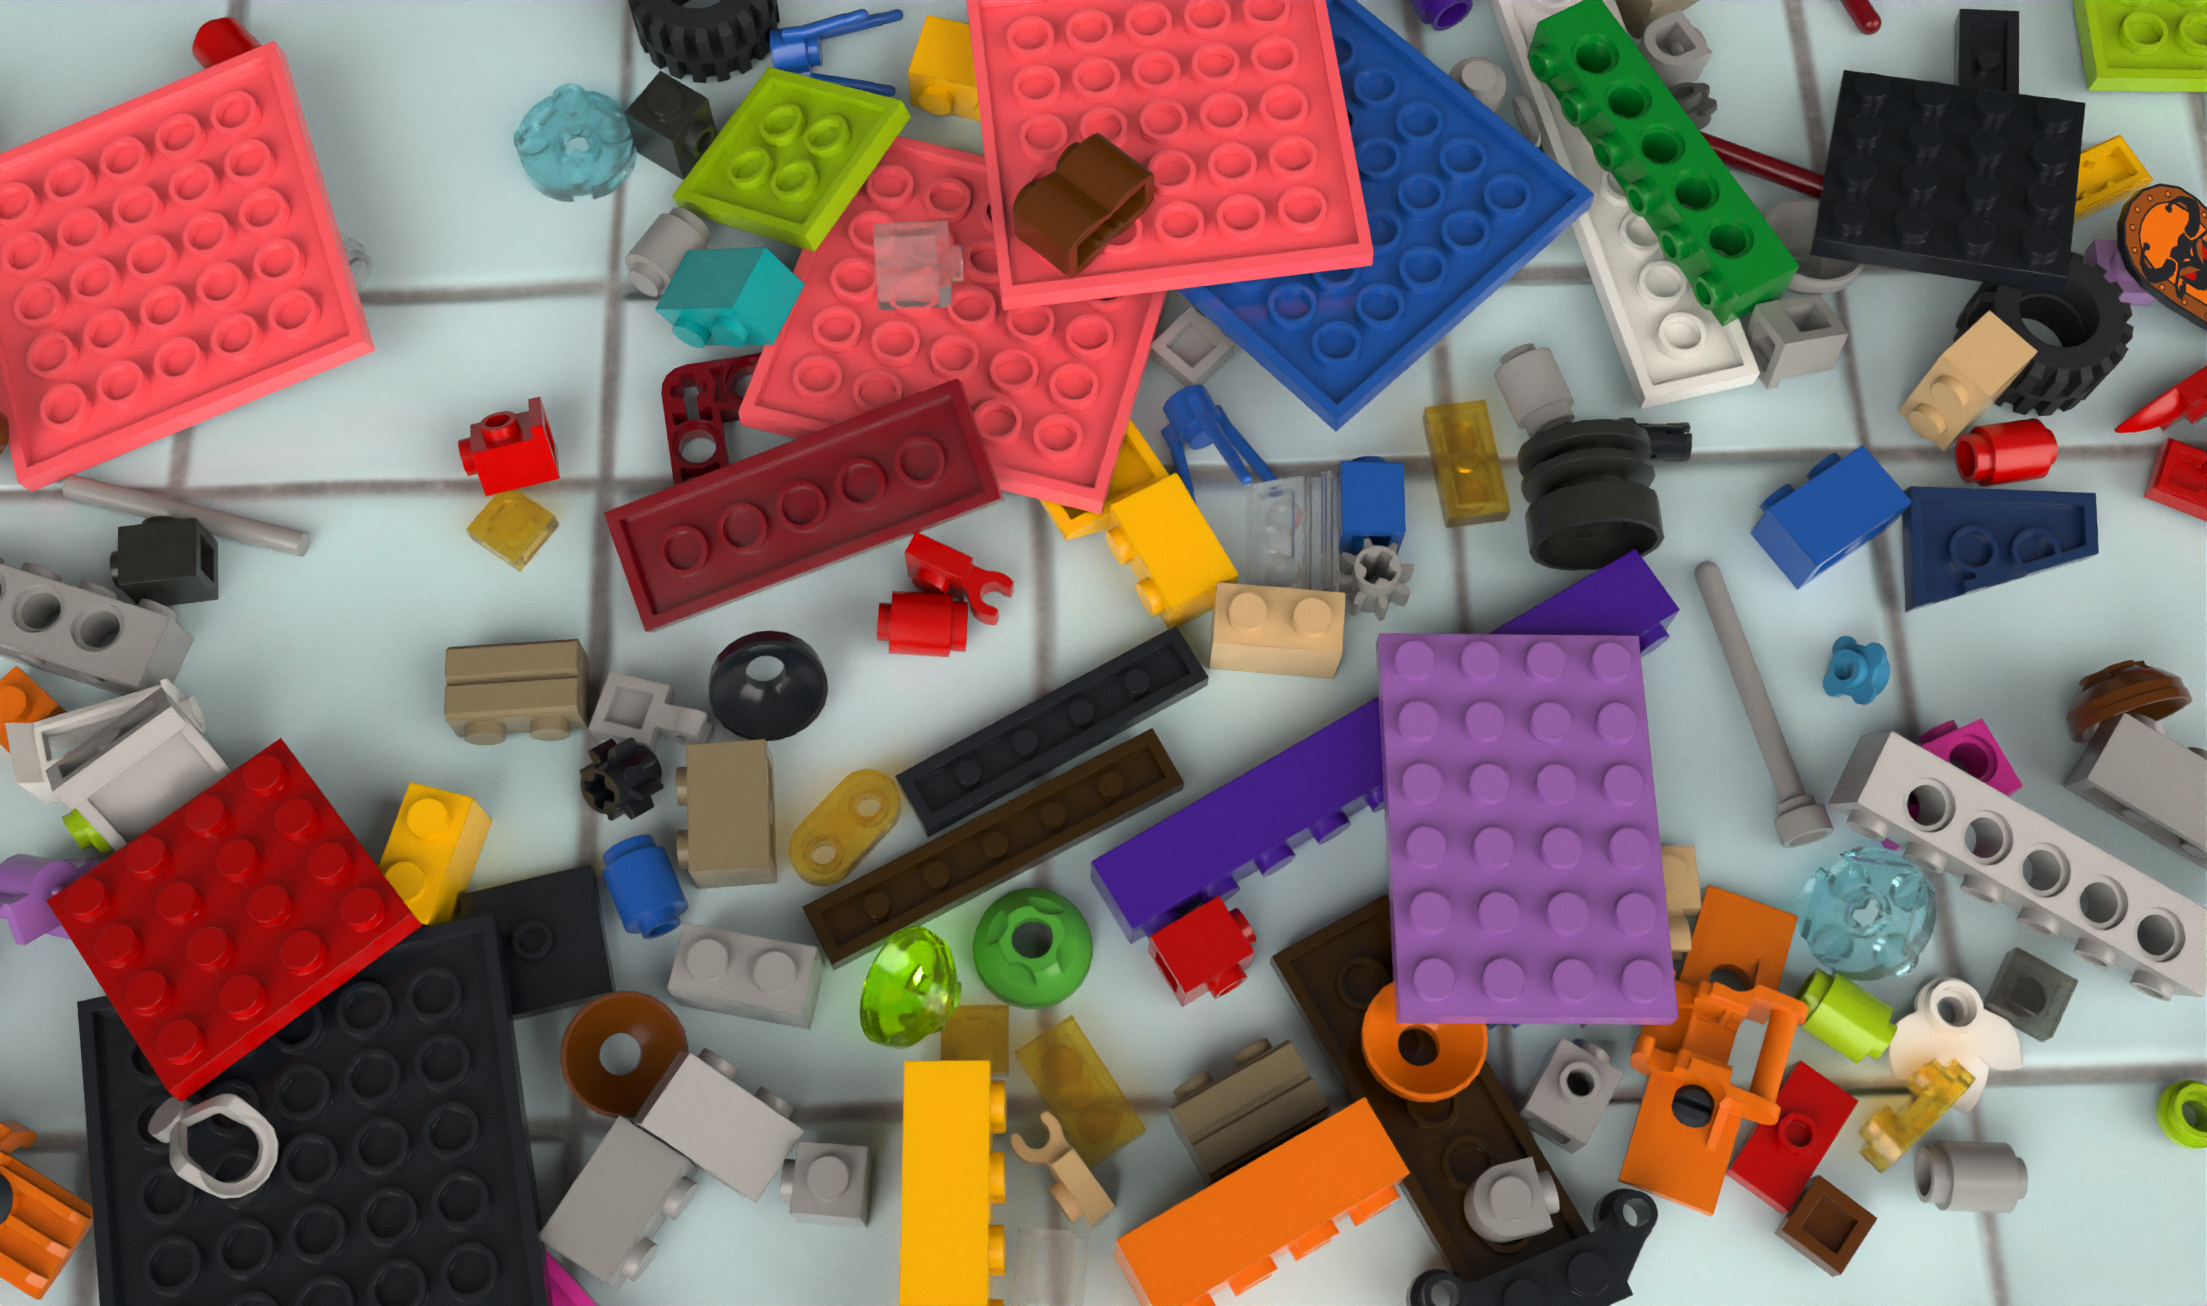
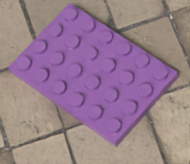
[1376,633,1678,1025]

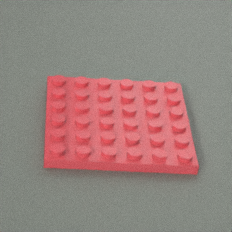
[966,0,1374,310]
[0,41,376,492]
[738,136,1169,515]

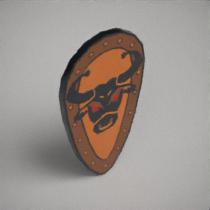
[2117,183,2207,331]

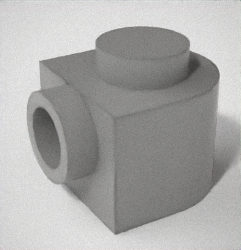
[1637,9,1712,89]
[1464,1157,1560,1243]

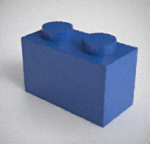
[1750,445,1912,590]

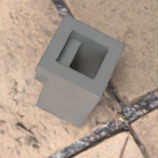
[1745,294,1849,389]

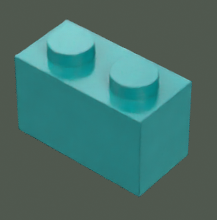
[655,247,805,348]

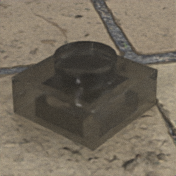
[1983,947,2079,1042]

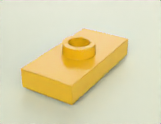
[2074,134,2153,222]

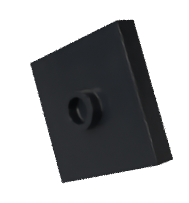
[458,865,616,1021]

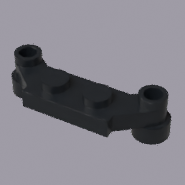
[1406,1188,1658,1306]

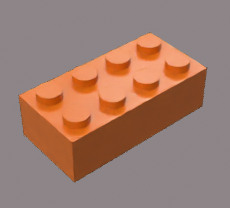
[1113,1097,1410,1306]

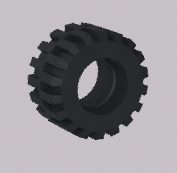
[628,0,780,83]
[1953,252,2134,416]

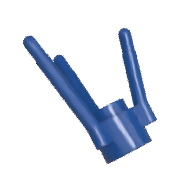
[770,9,903,97]
[1161,385,1283,505]

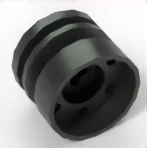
[1517,419,1665,571]

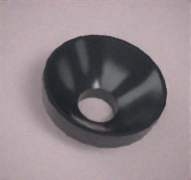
[708,630,828,741]

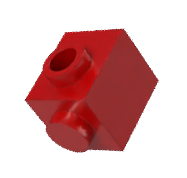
[1148,896,1256,1007]

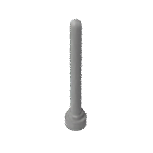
[1695,561,1834,848]

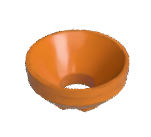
[1361,981,1488,1102]

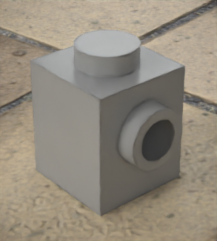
[1517,1038,1624,1154]
[780,1141,874,1228]

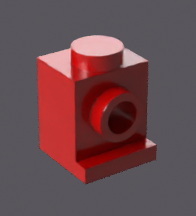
[458,397,560,496]

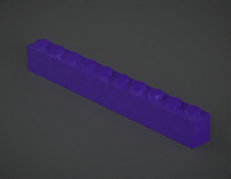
[1090,549,1680,944]

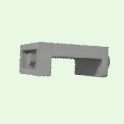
[46,687,234,852]

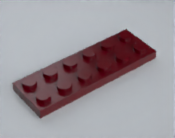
[604,378,1005,633]

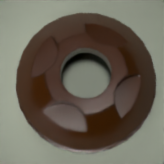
[2065,660,2192,743]
[560,991,688,1118]

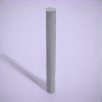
[63,474,310,557]

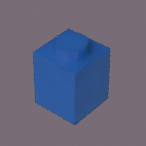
[1334,456,1406,555]

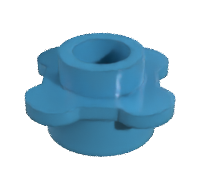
[1823,636,1890,705]

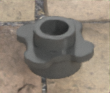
[1668,82,1718,130]

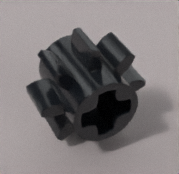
[580,737,663,821]

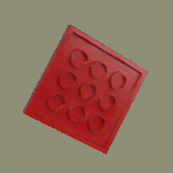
[46,738,422,1102]

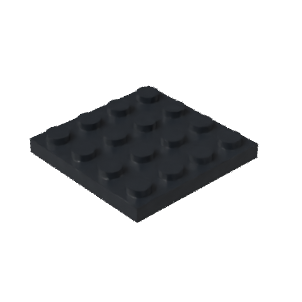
[1810,70,2086,294]

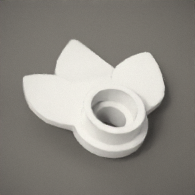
[1887,977,2023,1113]

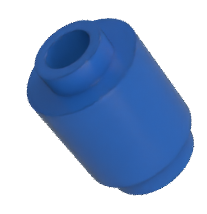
[602,835,689,939]

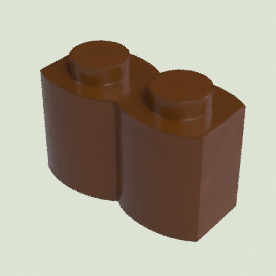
[1013,132,1154,278]

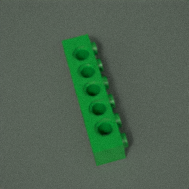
[1527,0,1799,327]

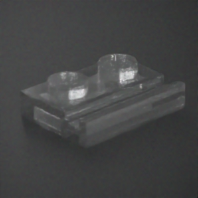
[1245,471,1339,592]

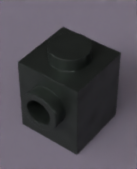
[624,71,717,180]
[110,516,218,606]

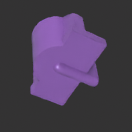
[0,854,99,945]

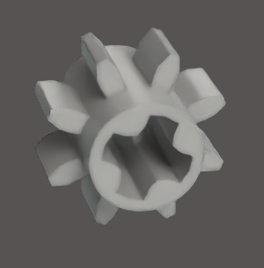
[1334,538,1414,621]

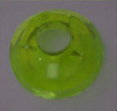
[859,925,962,1050]

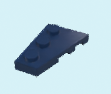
[1902,486,2099,613]

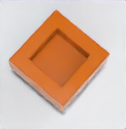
[0,665,67,753]

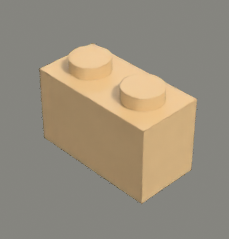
[1898,310,2038,451]
[1208,582,1346,679]

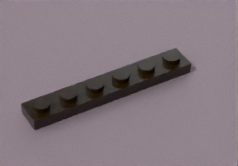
[802,728,1184,971]

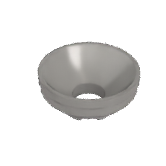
[1764,198,1865,295]

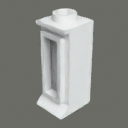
[5,678,205,804]

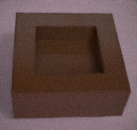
[1774,1175,1878,1277]

